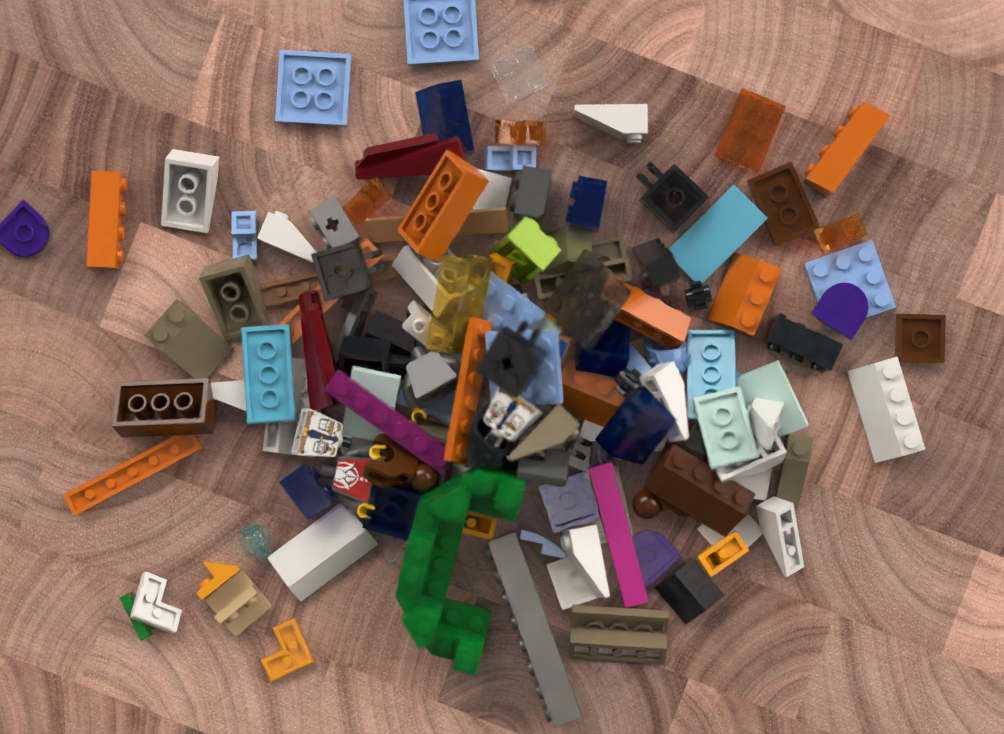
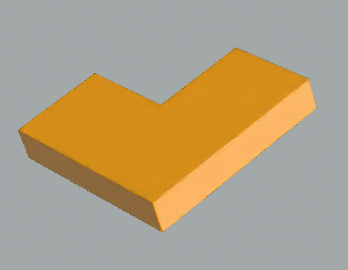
[261,618,315,682]

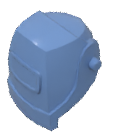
[643,336,691,375]

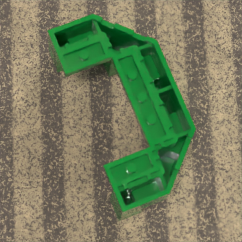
[395,466,526,676]

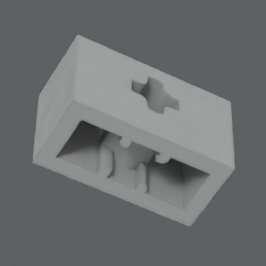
[309,196,361,249]

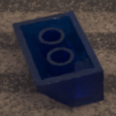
[415,80,475,156]
[595,386,678,465]

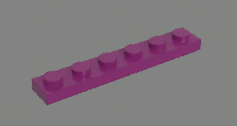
[324,369,452,475]

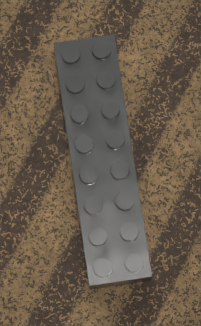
[485,530,582,727]

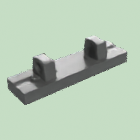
[332,289,378,369]

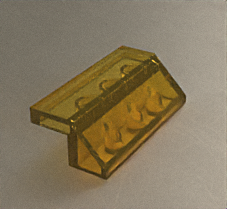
[426,254,493,354]

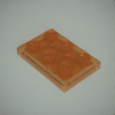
[714,88,786,173]

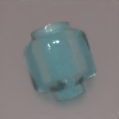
[238,522,273,560]

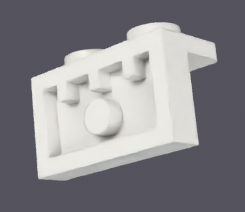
[402,300,453,354]

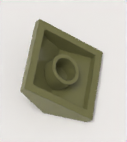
[545,225,594,275]

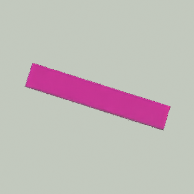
[588,462,649,608]

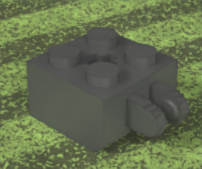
[510,165,552,224]

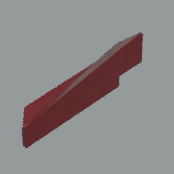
[355,133,466,180]
[299,290,338,411]

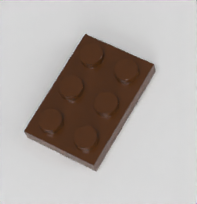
[747,161,820,247]

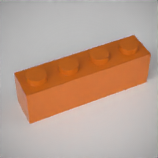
[86,171,128,270]
[591,275,691,350]

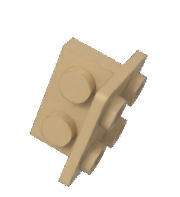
[206,570,272,636]

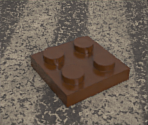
[895,314,946,363]

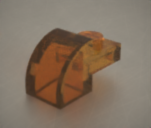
[495,119,546,147]
[342,177,392,226]
[813,213,868,253]

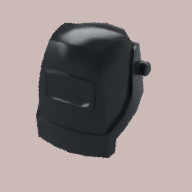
[466,413,510,469]

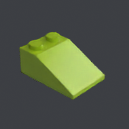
[488,217,561,285]

